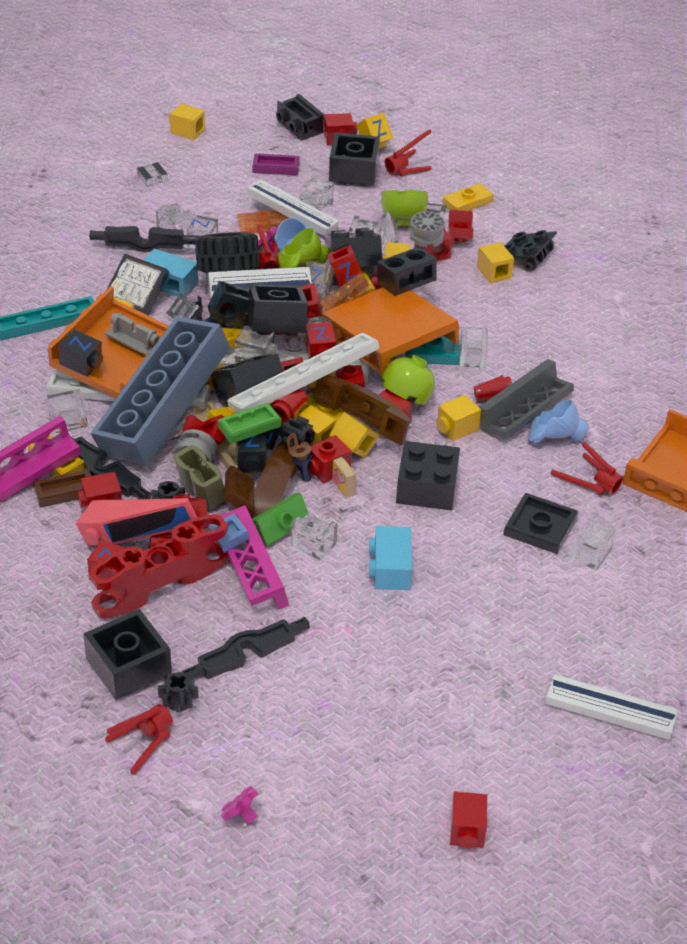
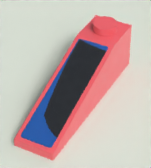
[75,498,197,546]

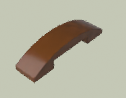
[312,375,411,446]
[249,442,299,519]

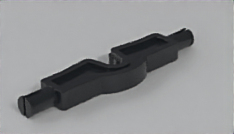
[89,226,199,252]
[69,435,152,499]
[181,616,310,679]

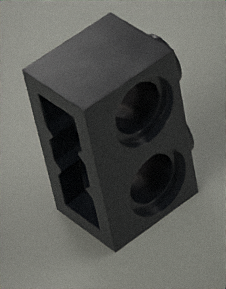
[377,247,437,296]
[208,281,252,332]

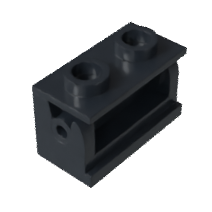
[276,94,324,141]

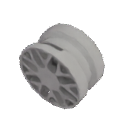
[410,211,445,247]
[173,429,217,463]

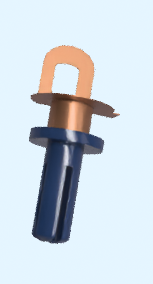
[287,433,312,482]

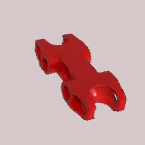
[89,514,228,619]

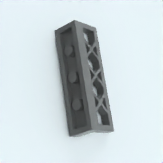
[479,359,574,440]

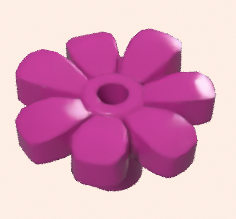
[258,227,278,251]
[221,786,259,824]

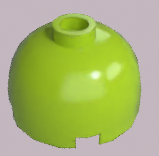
[381,190,428,226]
[380,355,435,405]

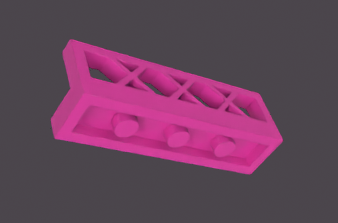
[0,416,82,502]
[220,506,289,610]

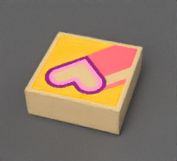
[332,457,356,498]

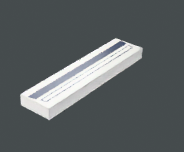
[247,180,339,236]
[208,267,312,300]
[545,674,678,740]

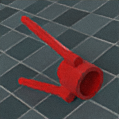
[384,129,432,177]
[254,224,280,270]
[551,442,624,495]
[105,704,173,774]

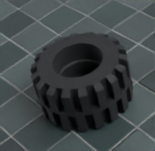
[195,232,260,273]

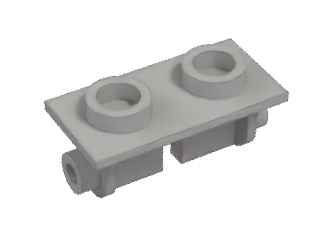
[105,313,160,356]

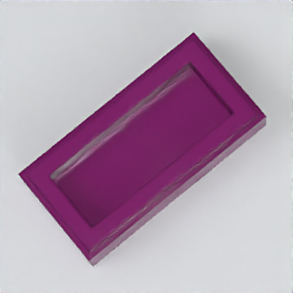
[252,153,300,176]

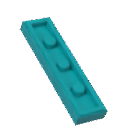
[0,296,95,341]

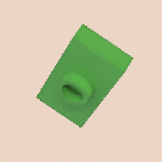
[218,403,281,444]
[252,493,311,546]

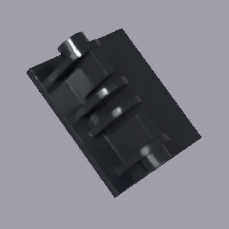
[504,230,557,271]

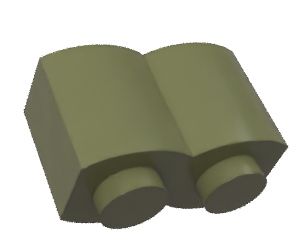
[174,445,225,510]

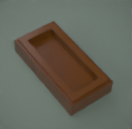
[224,465,254,512]
[33,470,91,508]

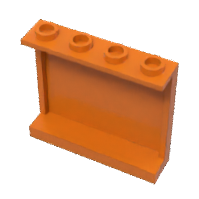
[47,286,169,399]
[322,287,460,375]
[623,409,687,512]

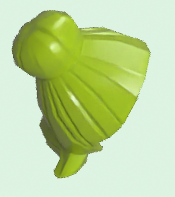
[277,228,329,268]

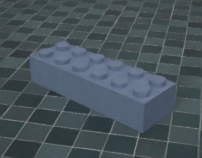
[91,316,230,466]

